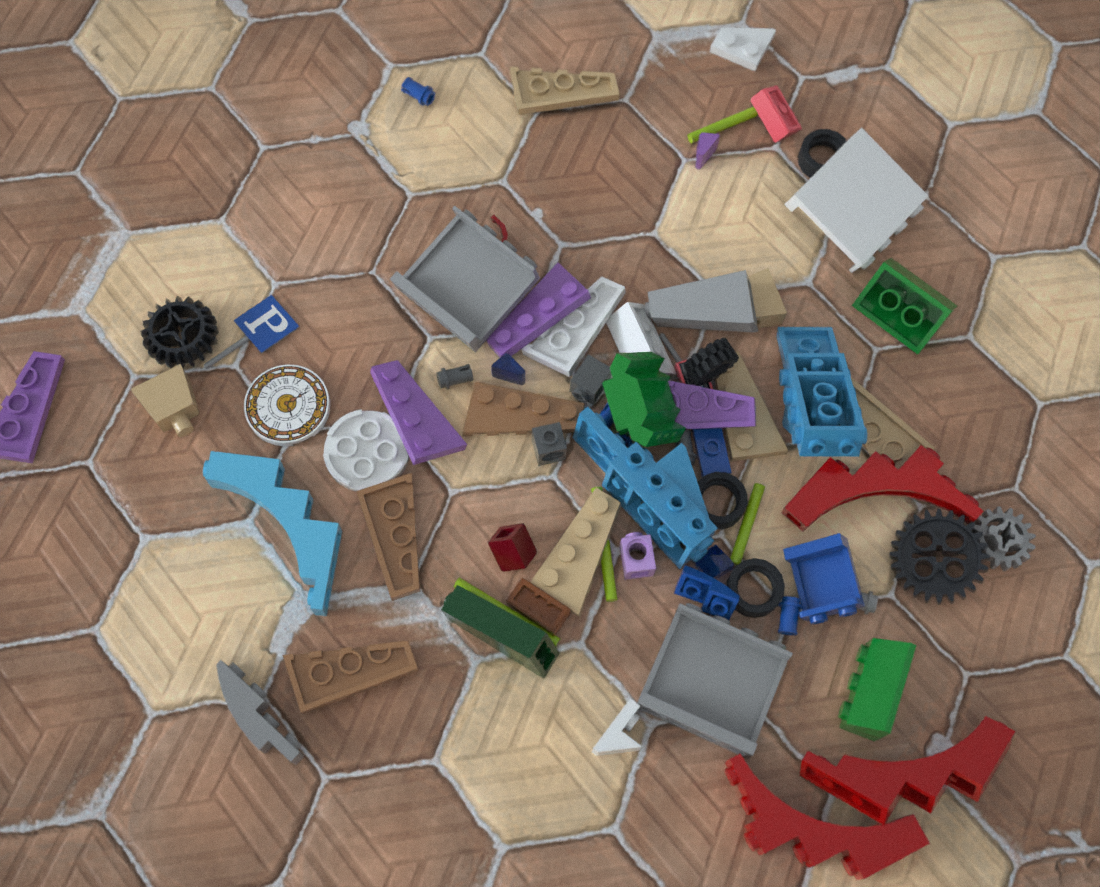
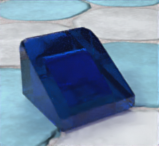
[491,353,525,385]
[692,545,735,579]

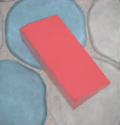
[751,85,802,142]

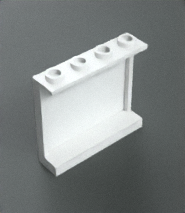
[784,127,928,273]

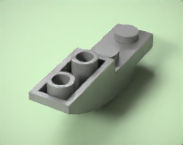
[216,660,304,765]

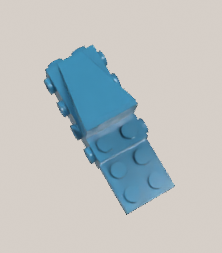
[776,327,867,457]
[572,407,717,569]

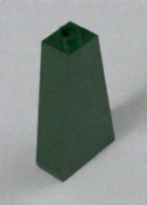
[441,585,560,678]

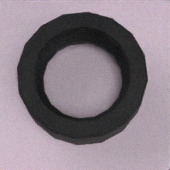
[798,129,847,178]
[698,472,747,530]
[726,558,785,618]

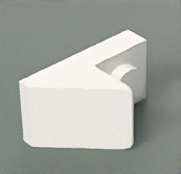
[592,698,642,756]

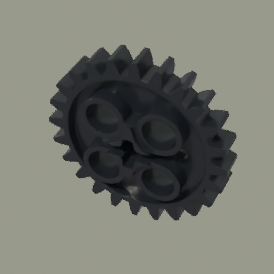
[890,509,990,605]

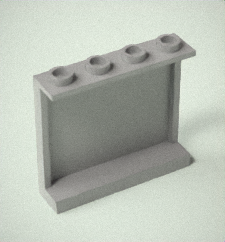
[390,206,540,353]
[637,603,793,759]

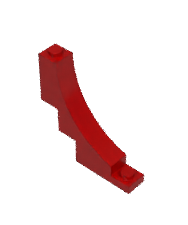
[799,716,1015,825]

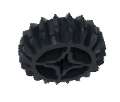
[141,296,219,369]

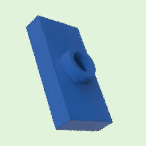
[691,428,732,477]

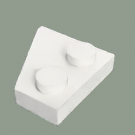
[710,27,776,71]

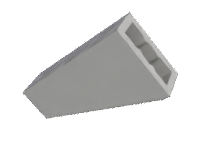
[645,270,758,333]

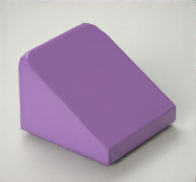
[695,132,720,169]

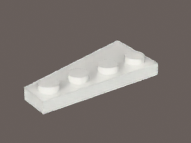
[522,277,626,377]

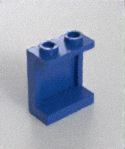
[783,533,865,624]

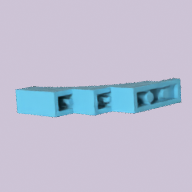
[203,451,343,616]

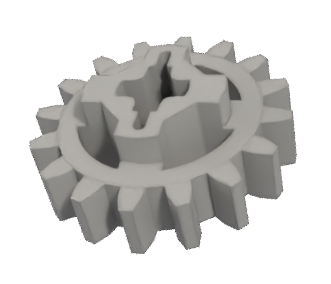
[972,506,1036,571]

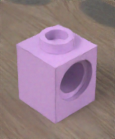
[619,532,656,580]

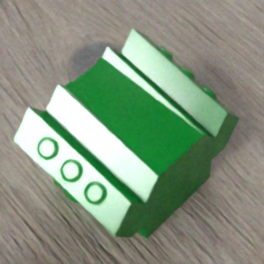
[602,351,686,447]

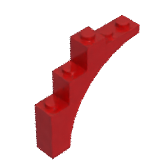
[781,445,983,532]
[724,754,930,880]

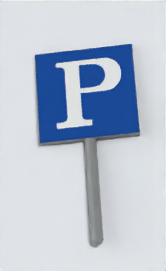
[204,295,300,369]

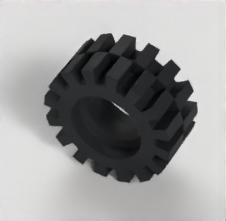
[683,338,739,386]

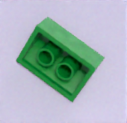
[852,258,958,354]
[838,638,917,742]

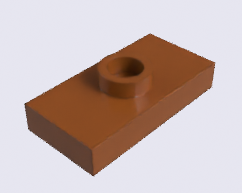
[505,577,572,636]

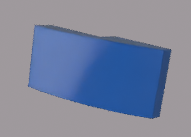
[674,565,740,621]

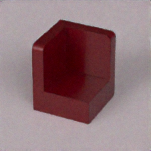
[488,523,537,572]

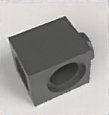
[570,354,611,405]
[532,422,567,466]

